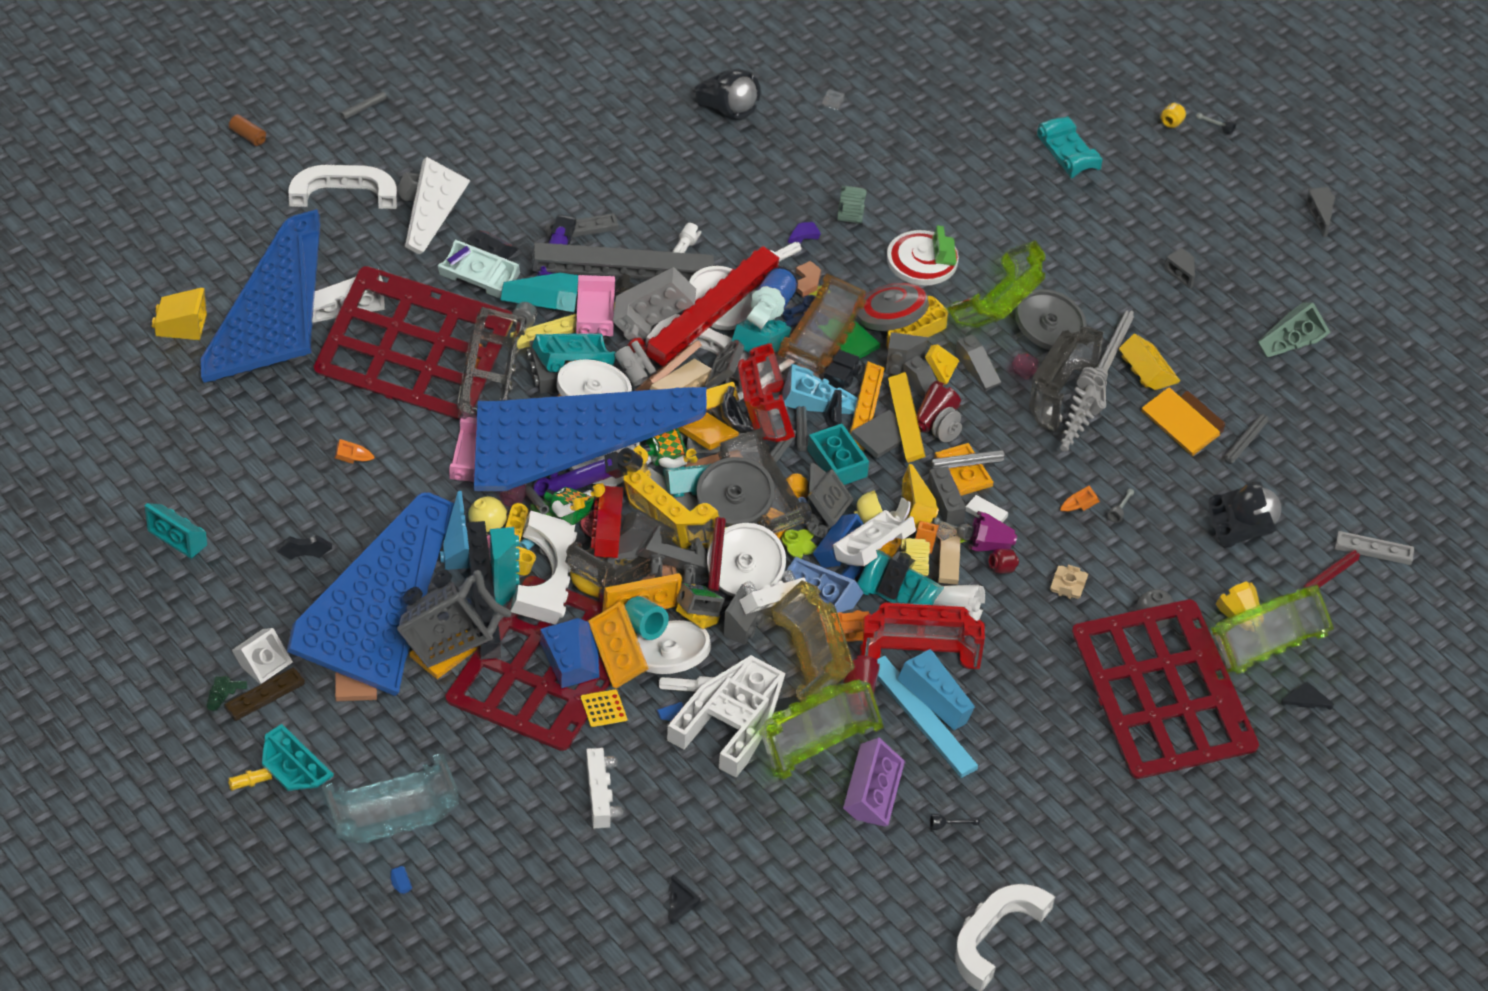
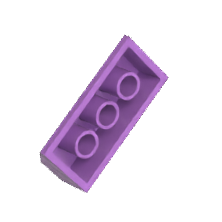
[843,738,905,826]

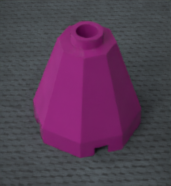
[968,511,1017,551]

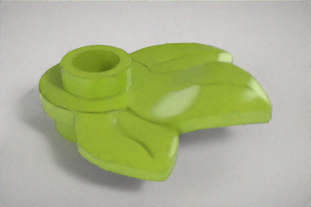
[782,529,817,559]

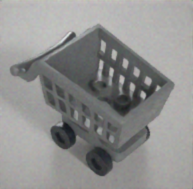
[398,569,512,668]

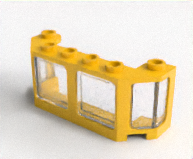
[624,445,719,549]

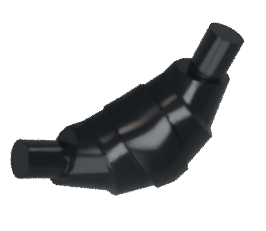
[720,386,754,434]

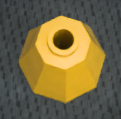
[1216,581,1263,632]

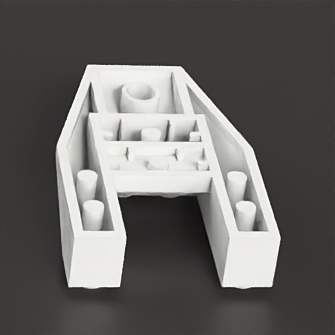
[667,656,785,777]

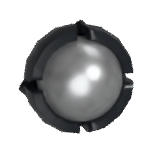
[694,68,761,119]
[1208,482,1281,548]

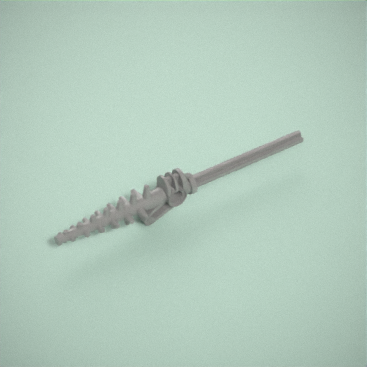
[1060,310,1134,451]

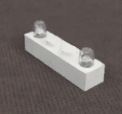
[739,570,811,614]
[586,748,624,828]

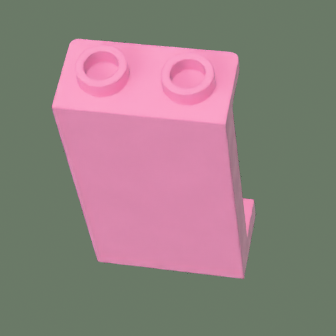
[576,275,615,336]
[449,416,477,482]

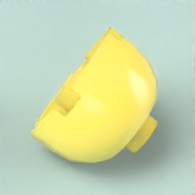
[854,490,883,524]
[468,496,508,535]

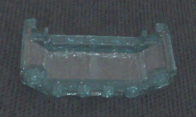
[322,753,459,844]

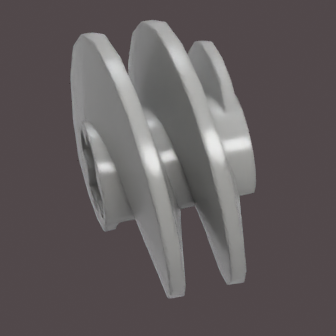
[932,407,962,442]

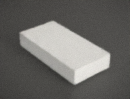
[966,495,1008,523]

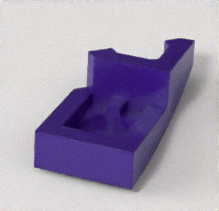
[787,222,821,244]

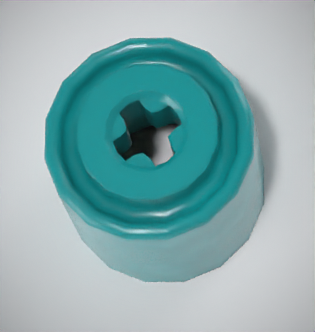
[625,596,669,640]

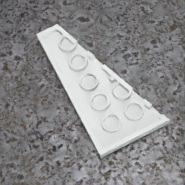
[405,157,470,255]

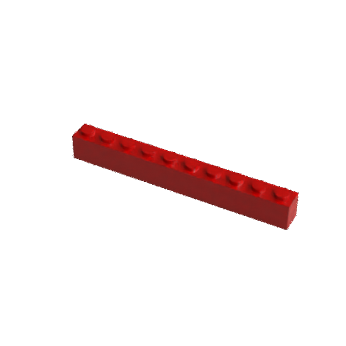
[646,246,780,367]

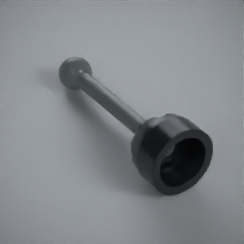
[1196,113,1236,135]

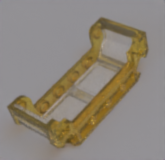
[771,580,855,705]

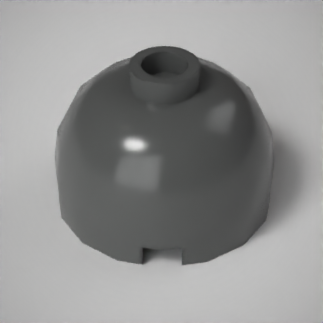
[1136,589,1174,628]

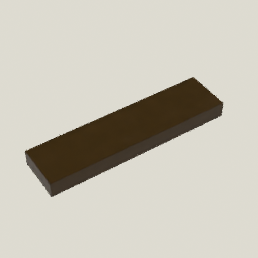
[224,667,305,722]

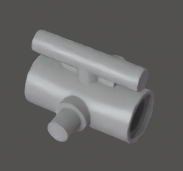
[615,341,657,386]

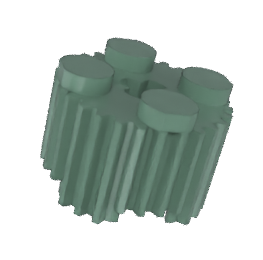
[837,186,867,223]

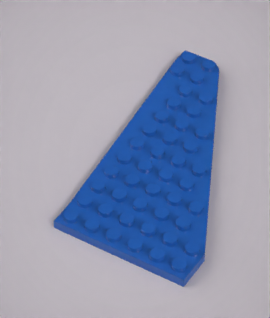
[201,209,320,383]
[474,387,707,491]
[287,493,454,696]

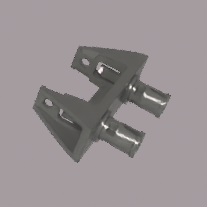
[636,525,708,584]

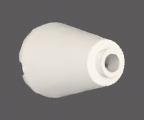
[933,585,985,621]

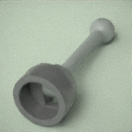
[1107,489,1134,523]
[933,517,974,540]

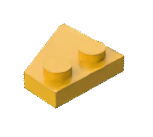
[925,344,959,385]
[676,603,720,629]

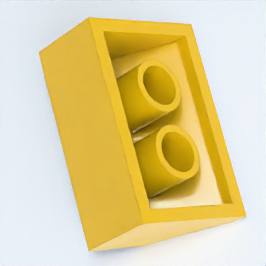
[1119,333,1181,390]

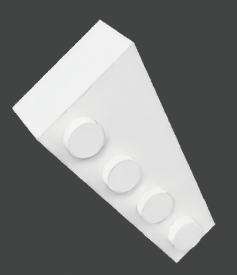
[313,269,385,322]

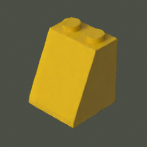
[152,288,207,340]

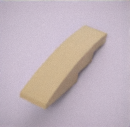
[938,528,960,585]

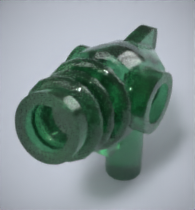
[206,675,247,711]

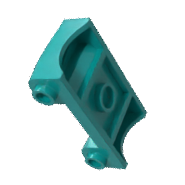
[1037,116,1103,178]
[532,333,616,372]
[857,550,944,605]

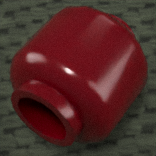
[988,548,1019,574]

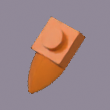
[335,439,375,464]
[1060,485,1100,511]

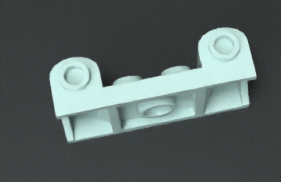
[438,240,520,299]

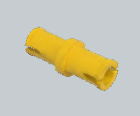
[228,768,272,791]

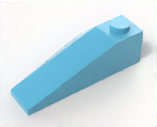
[782,364,858,414]

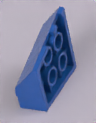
[540,618,599,688]

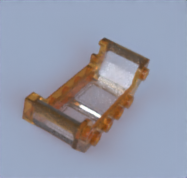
[778,273,866,374]

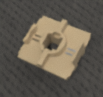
[1050,565,1088,599]

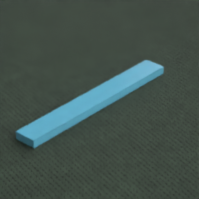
[877,656,978,778]

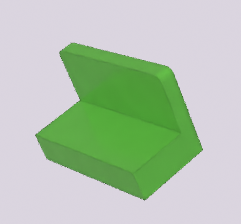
[932,225,957,266]

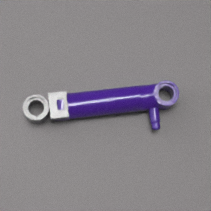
[537,214,576,276]
[534,448,643,499]

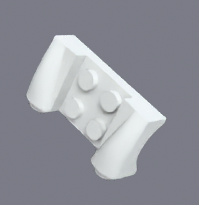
[833,510,916,566]

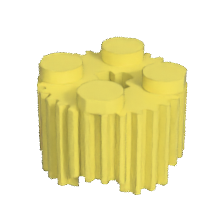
[901,538,930,576]

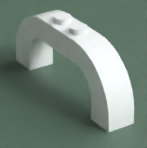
[289,165,397,209]
[955,884,1055,991]

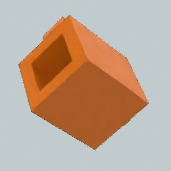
[915,521,939,554]

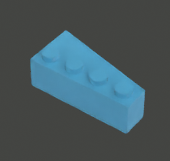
[897,649,975,730]

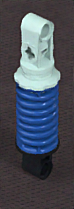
[746,265,798,329]

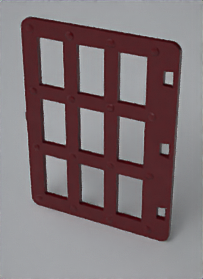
[314,266,514,420]
[446,576,638,751]
[1072,599,1259,779]

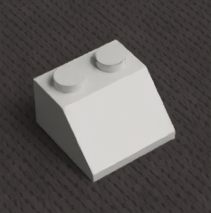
[232,628,293,684]

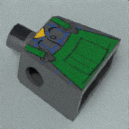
[677,583,724,617]

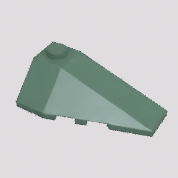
[1257,302,1330,357]

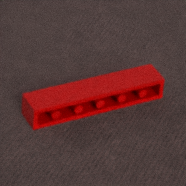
[591,486,623,558]

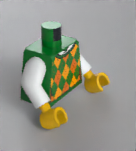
[640,428,698,468]
[544,483,605,525]

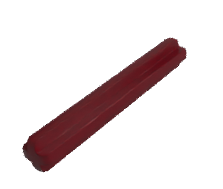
[708,517,726,592]
[1303,550,1360,595]

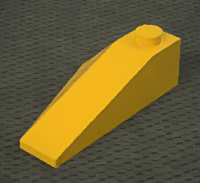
[902,464,939,531]

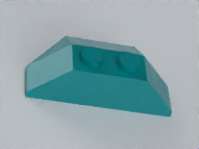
[262,724,334,791]

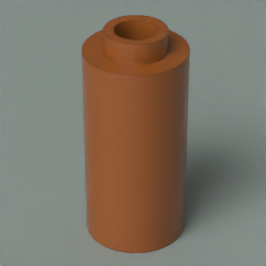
[229,114,266,146]

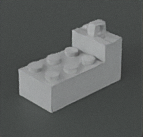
[613,267,696,340]

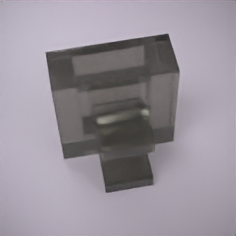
[614,273,635,297]

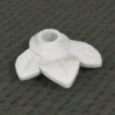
[890,498,910,521]

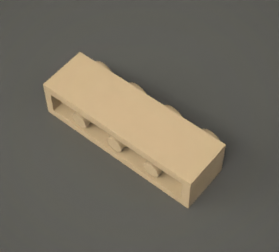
[650,359,712,390]

